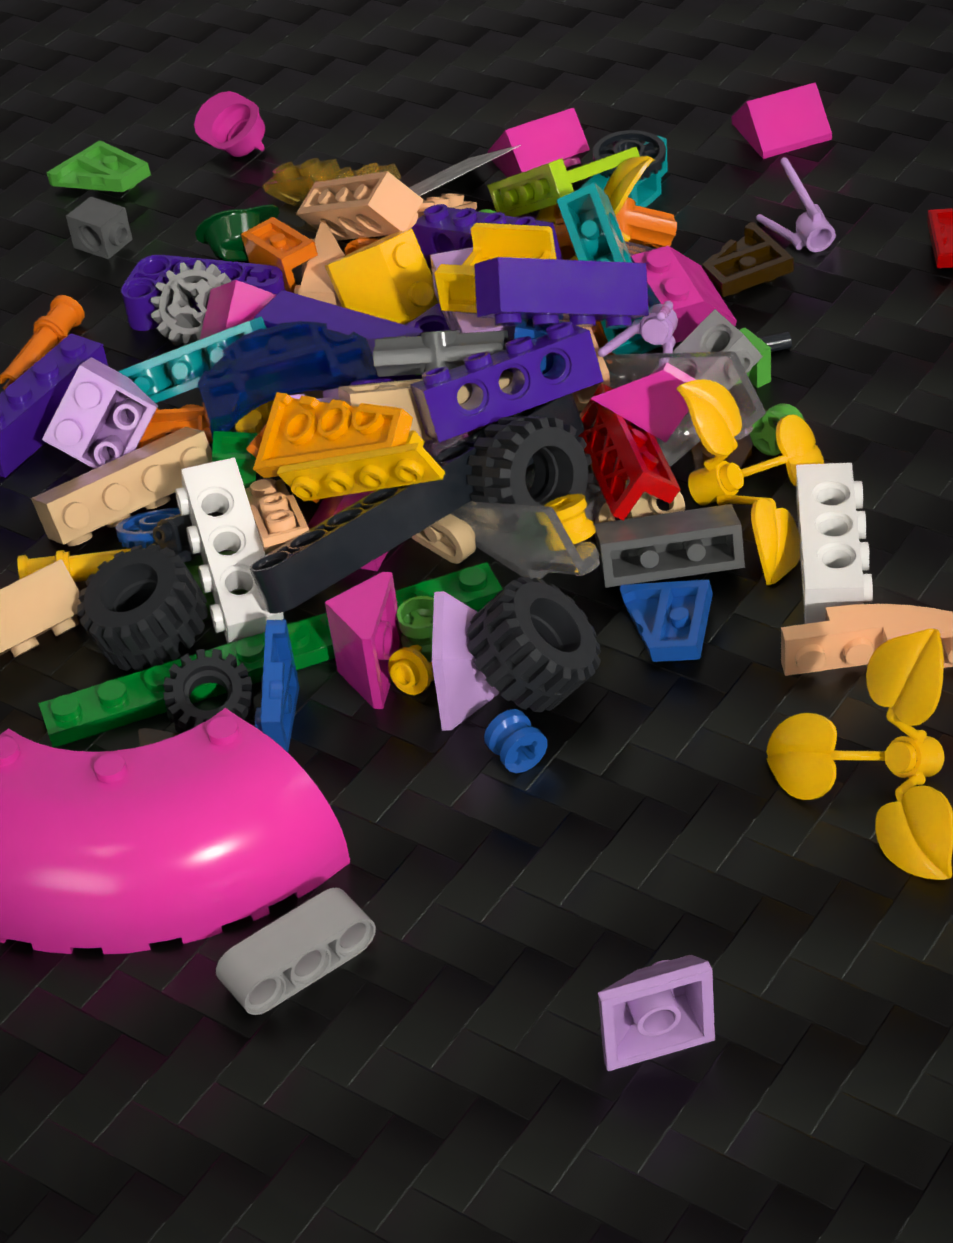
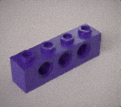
[411,204,563,269]
[410,322,604,442]

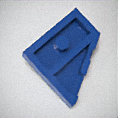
[620,579,713,662]
[255,620,300,752]

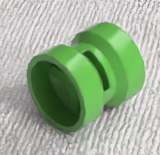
[396,596,434,662]

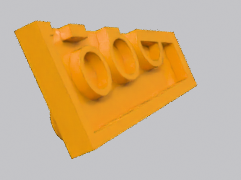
[253,392,413,478]

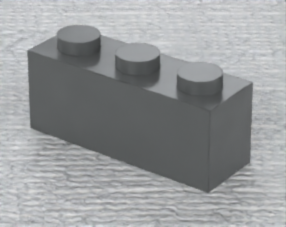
[594,504,745,588]

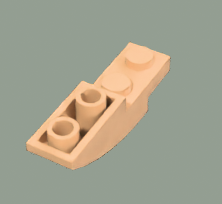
[245,478,309,554]
[781,604,953,676]

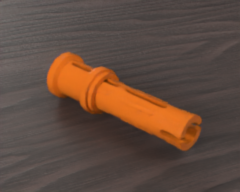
[0,295,85,390]

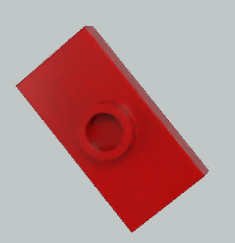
[927,208,953,268]

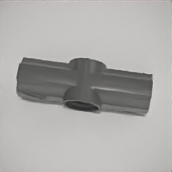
[373,330,510,377]

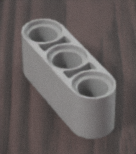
[216,888,376,1015]

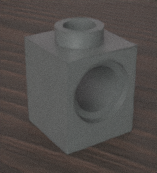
[66,197,133,259]

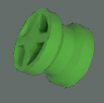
[750,403,805,456]

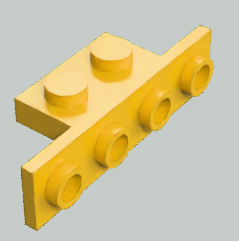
[277,430,445,502]

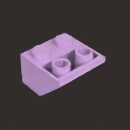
[42,357,158,469]

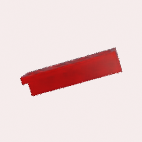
[578,383,681,521]

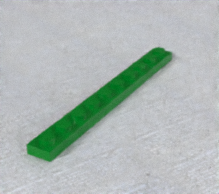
[38,562,502,748]

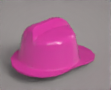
[194,91,265,157]

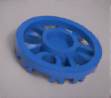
[116,508,180,549]

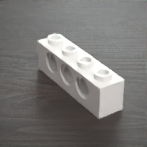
[175,457,283,644]
[796,463,873,624]

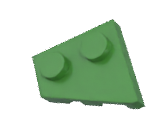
[47,140,151,192]

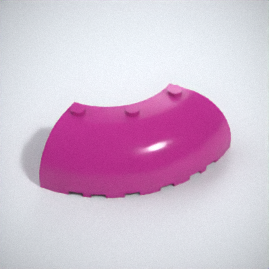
[0,708,350,954]

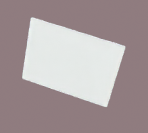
[409,145,521,196]

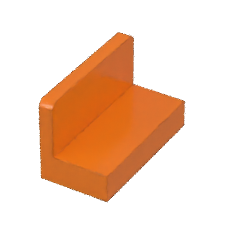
[241,217,318,293]

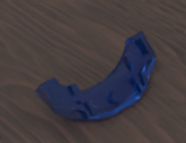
[198,321,379,442]

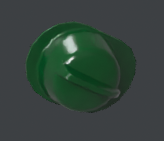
[195,204,280,262]

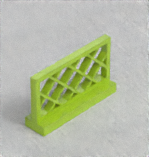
[487,146,640,217]

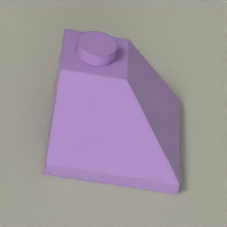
[432,591,500,731]
[598,955,715,1071]

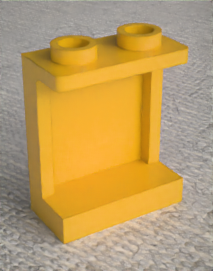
[434,223,557,313]

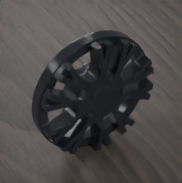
[593,130,666,180]

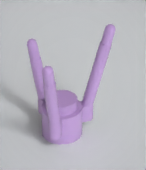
[756,157,836,252]
[598,301,678,365]

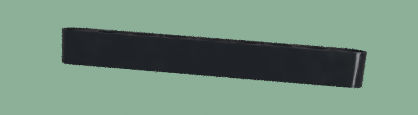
[250,393,585,614]

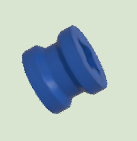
[484,709,548,773]

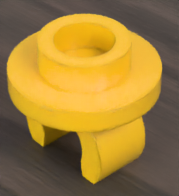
[388,645,434,695]

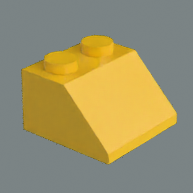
[324,229,439,324]

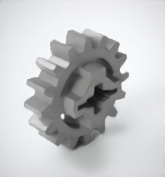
[150,260,231,346]

